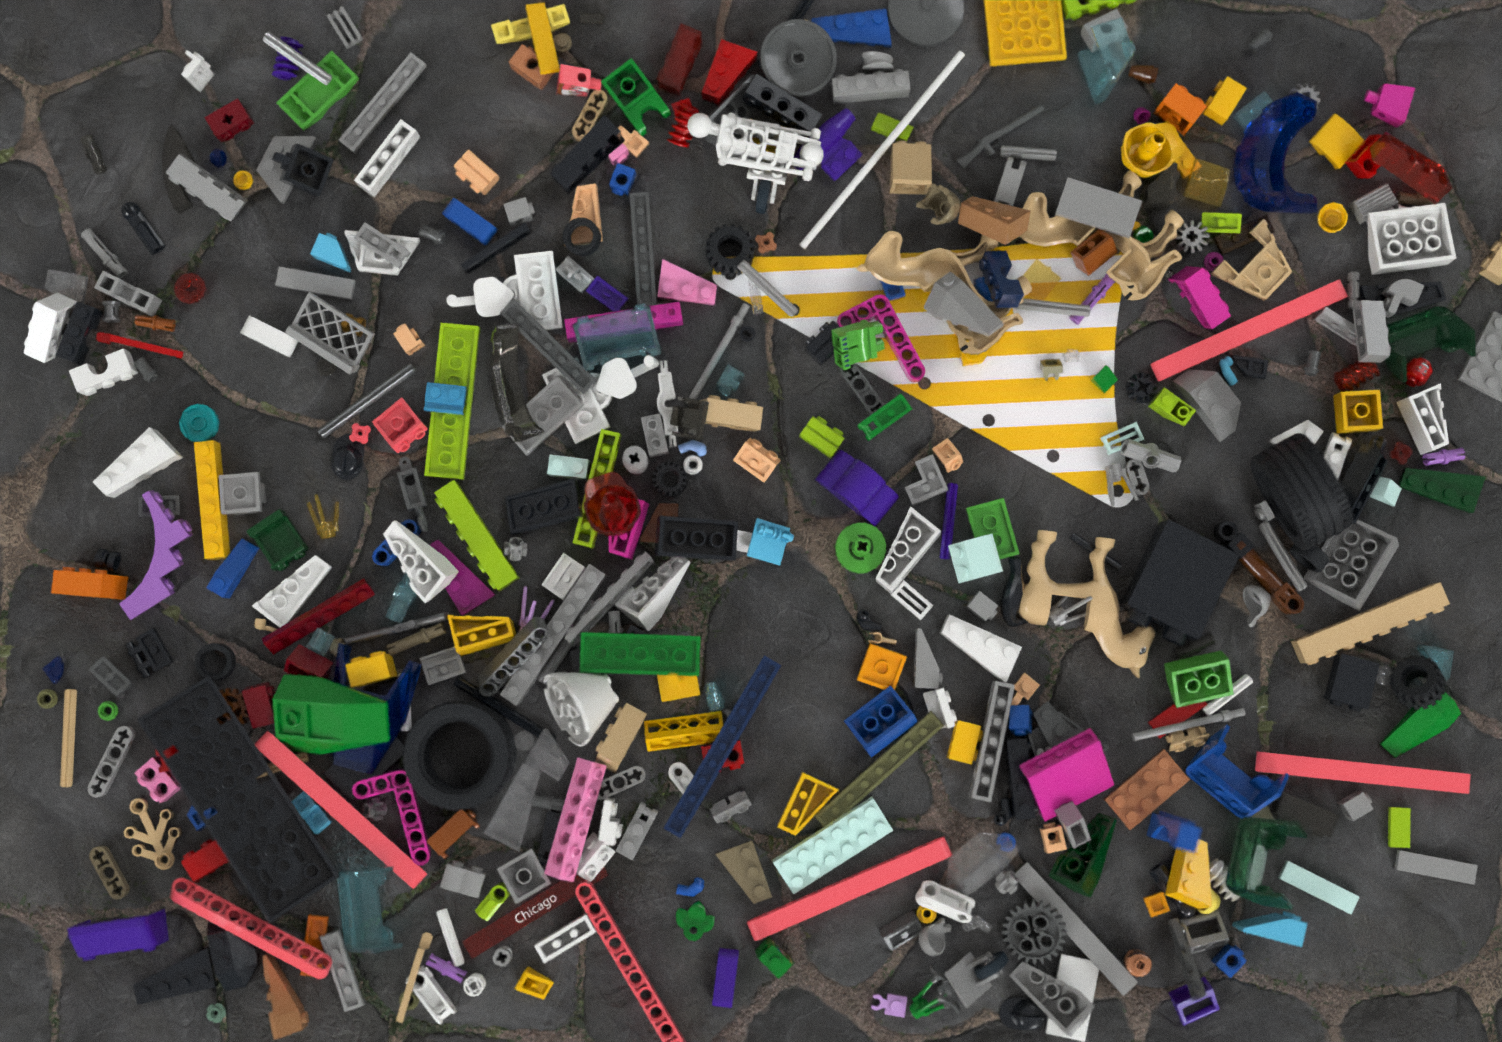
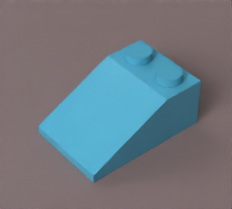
[1232,911,1307,947]

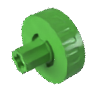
[835,522,886,574]

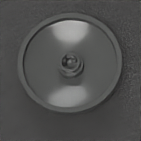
[888,0,964,47]
[760,19,837,98]

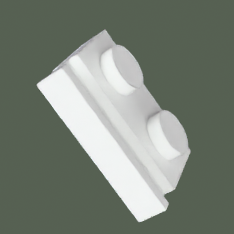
[542,553,586,600]

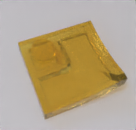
[1183,159,1230,207]

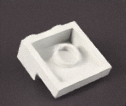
[598,797,623,846]

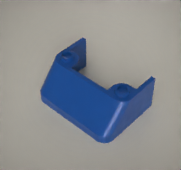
[1186,725,1289,819]

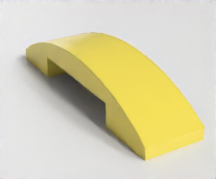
[491,4,570,44]

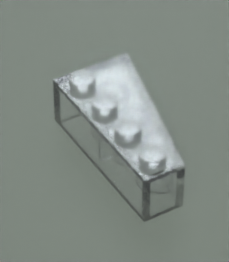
[484,760,541,852]

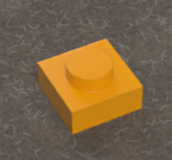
[1143,891,1170,917]

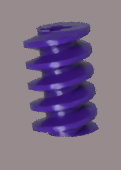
[272,36,304,81]

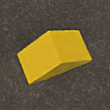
[514,966,554,1000]

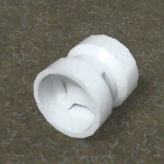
[464,973,486,997]

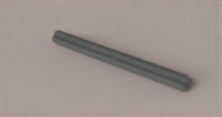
[318,363,416,438]

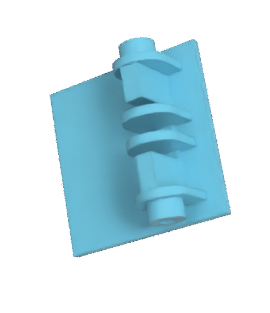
[747,518,794,566]

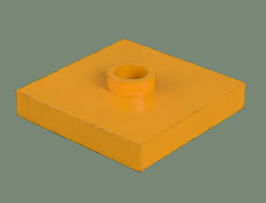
[856,643,907,690]

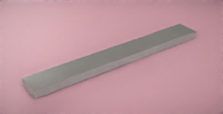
[1015,862,1138,996]

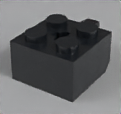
[272,144,334,196]

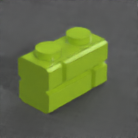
[799,416,845,459]

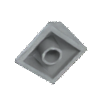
[497,849,551,904]

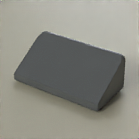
[879,910,924,951]

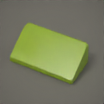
[871,112,913,142]

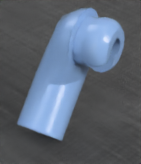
[678,440,707,457]

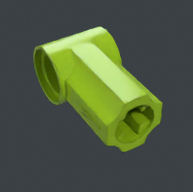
[475,882,510,922]

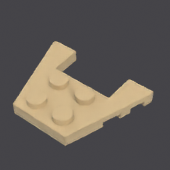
[1211,219,1292,301]

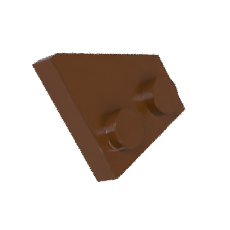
[640,503,679,543]

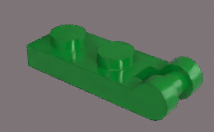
[857,394,912,441]

